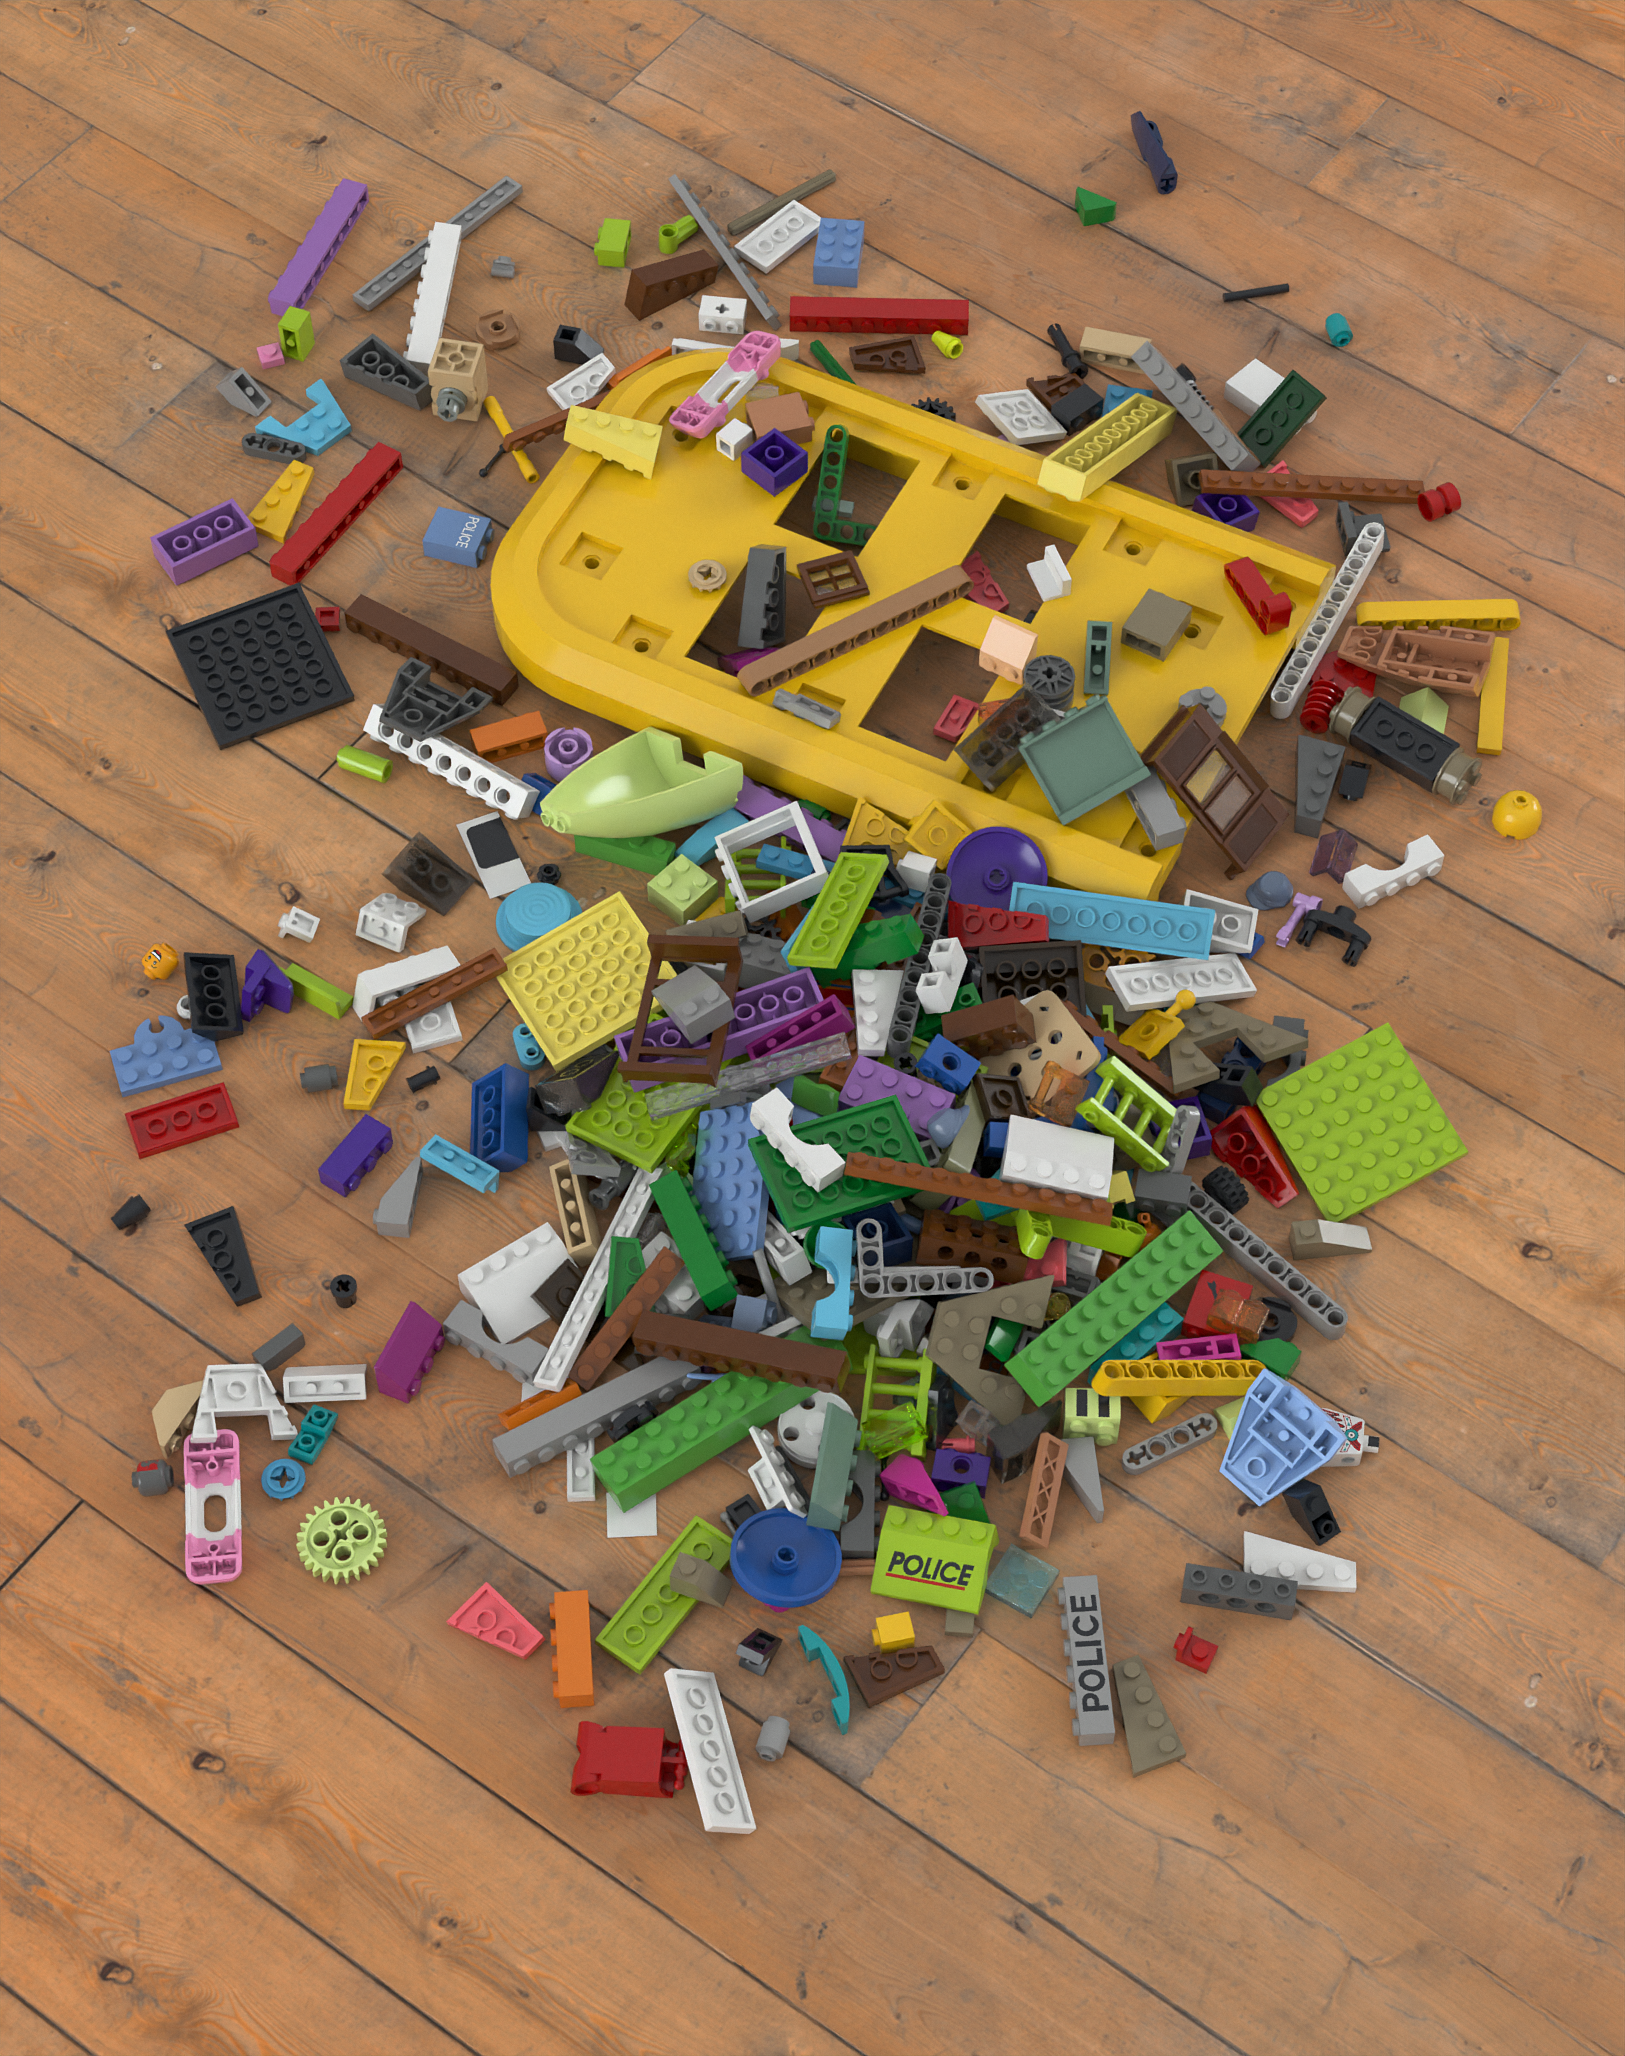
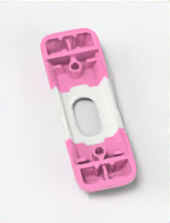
[669,331,781,438]
[184,1429,242,1585]

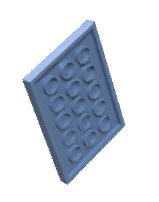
[692,1101,769,1262]

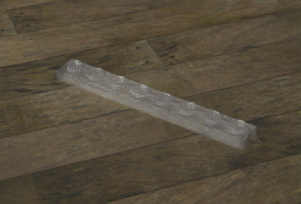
[645,1032,852,1121]

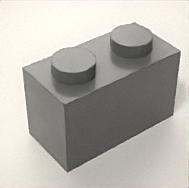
[1134,1168,1192,1217]

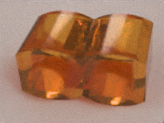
[1206,1289,1270,1344]

